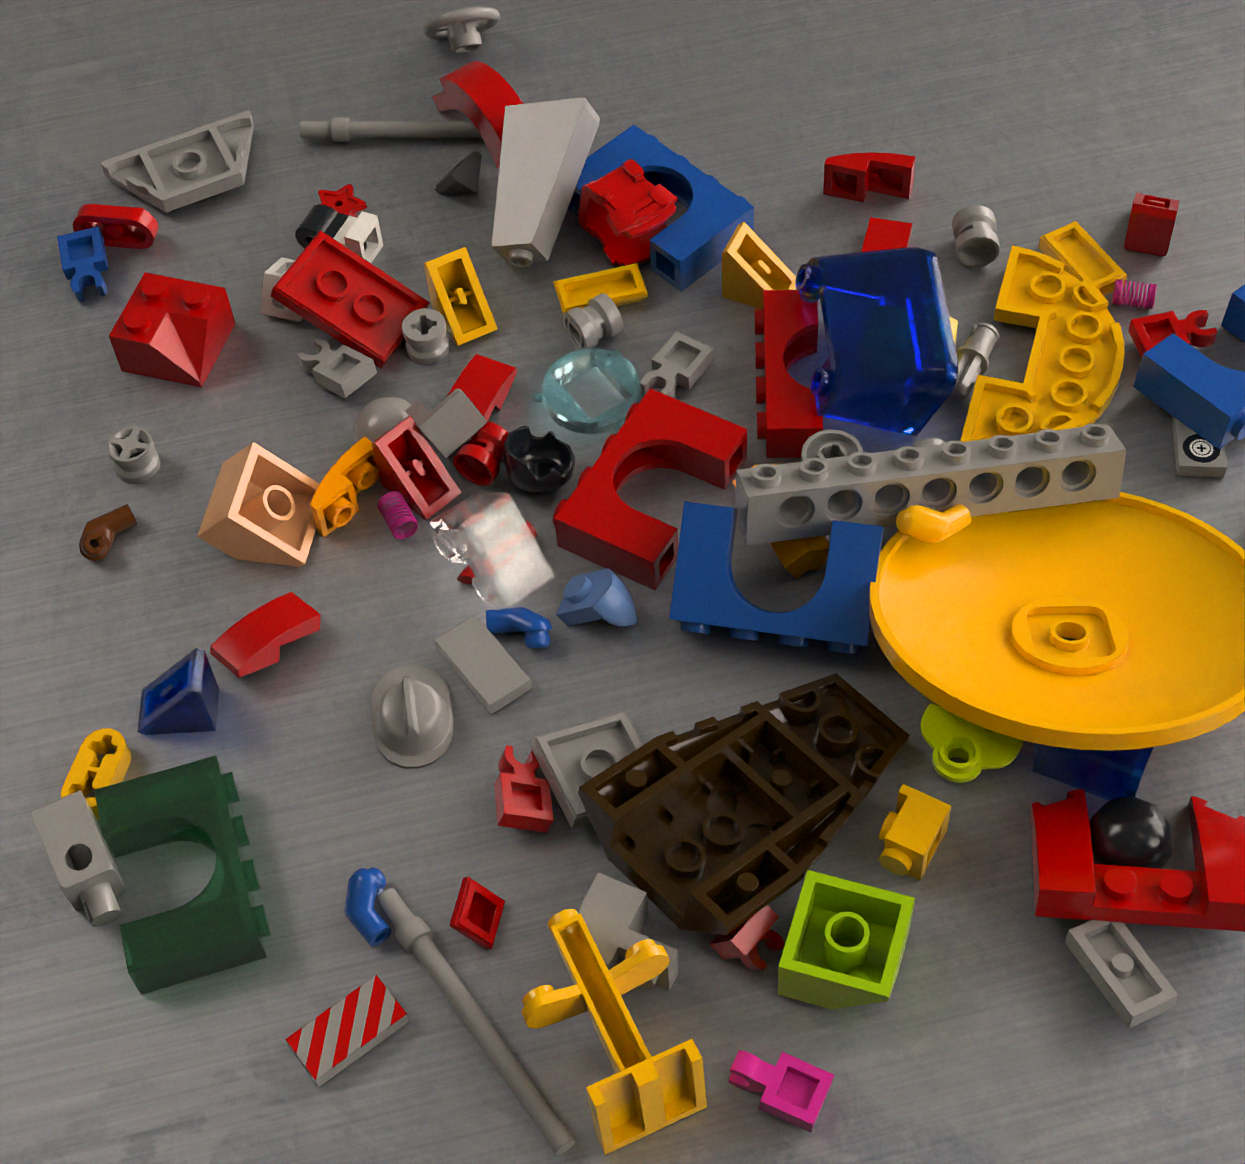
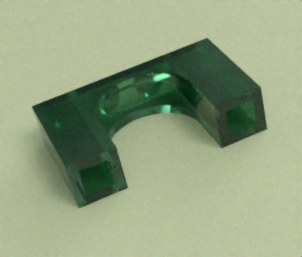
[94,755,272,995]

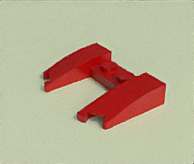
[1031,789,1245,932]

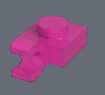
[728,1050,834,1132]

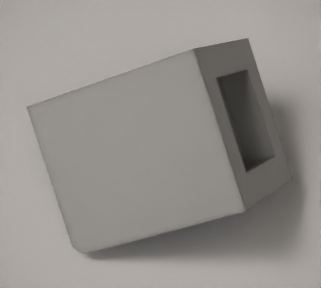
[405,389,488,458]

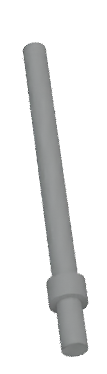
[299,117,482,142]
[377,888,575,1155]

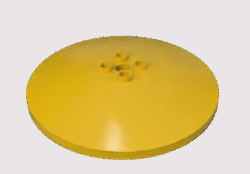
[869,492,1245,751]

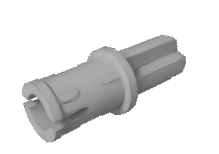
[945,322,1000,399]

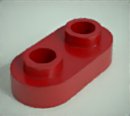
[72,204,159,249]

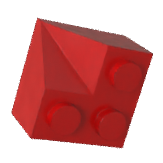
[109,272,236,388]

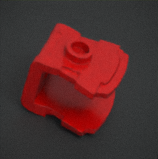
[578,159,678,267]

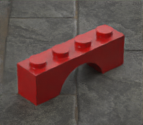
[754,289,823,458]

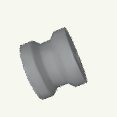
[402,308,450,365]
[106,426,161,484]

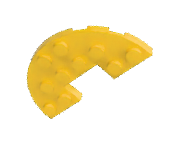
[960,245,1125,442]

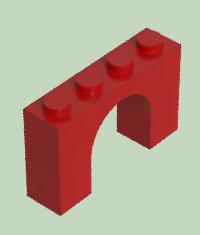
[552,388,747,591]

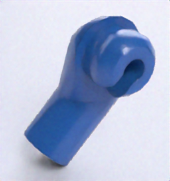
[486,607,552,648]
[344,867,392,947]

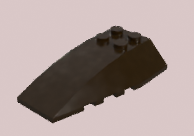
[578,673,910,935]

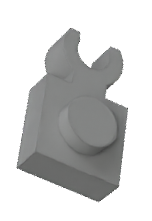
[640,331,714,398]
[297,339,377,398]

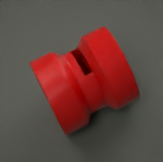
[453,421,509,486]

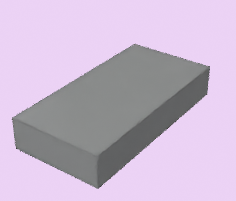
[435,615,532,715]

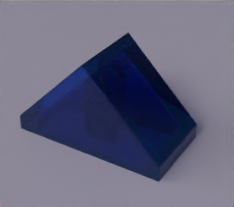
[137,648,219,735]

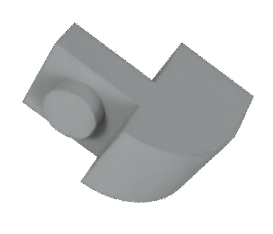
[579,872,679,991]

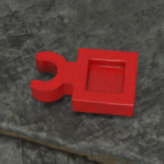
[1128,310,1218,359]
[494,745,554,833]

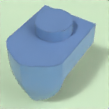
[556,568,638,627]

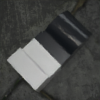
[295,204,383,263]

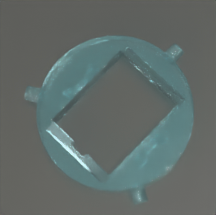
[534,348,640,434]

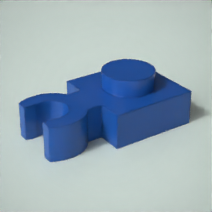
[57,226,109,302]

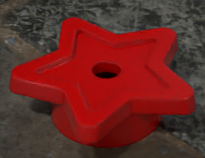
[318,184,367,217]

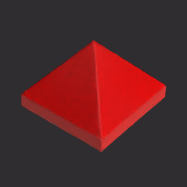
[449,877,505,950]

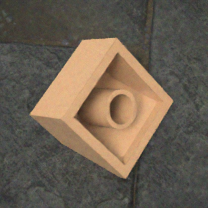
[197,442,320,567]

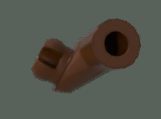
[79,504,137,561]

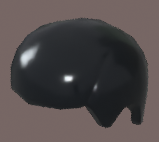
[503,426,576,493]
[1089,796,1172,869]

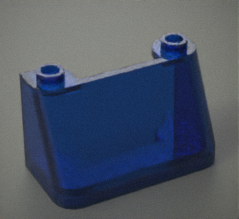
[795,247,959,437]

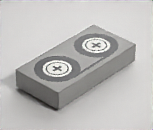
[1172,416,1227,478]

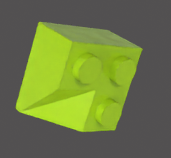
[777,870,915,1009]

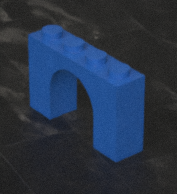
[568,125,754,292]
[1133,284,1245,450]
[669,501,884,654]

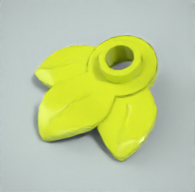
[920,704,1023,783]

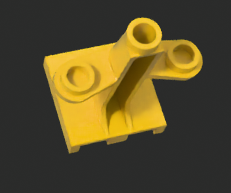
[521,909,707,1155]

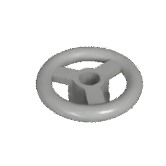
[423,7,500,53]

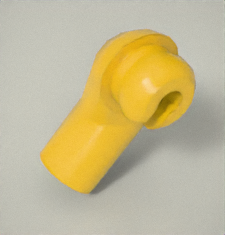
[896,504,971,543]

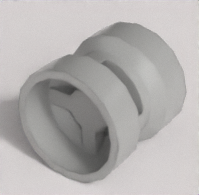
[952,205,1000,267]
[562,293,624,353]

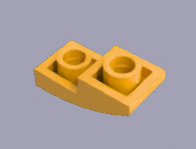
[310,436,379,538]

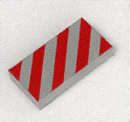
[285,974,410,1088]

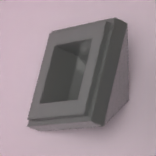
[435,151,482,194]

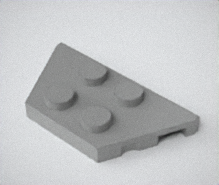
[100,110,254,213]

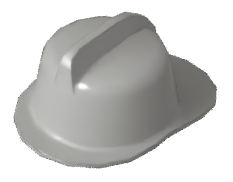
[371,665,454,768]

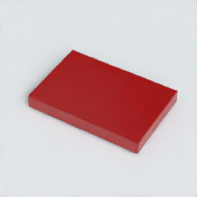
[270,230,430,369]

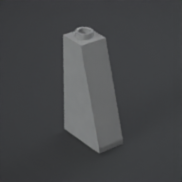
[491,97,600,267]

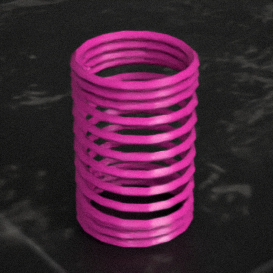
[1112,279,1157,310]
[377,491,419,539]

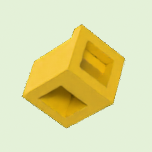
[878,784,951,880]

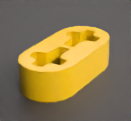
[60,728,131,820]

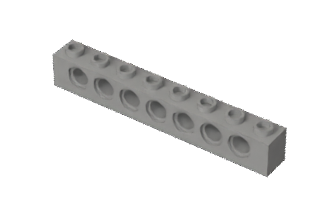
[735,424,1126,545]

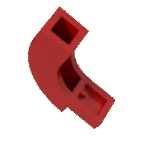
[432,61,524,168]

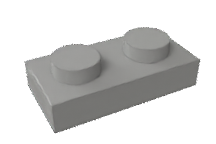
[1065,920,1179,1029]

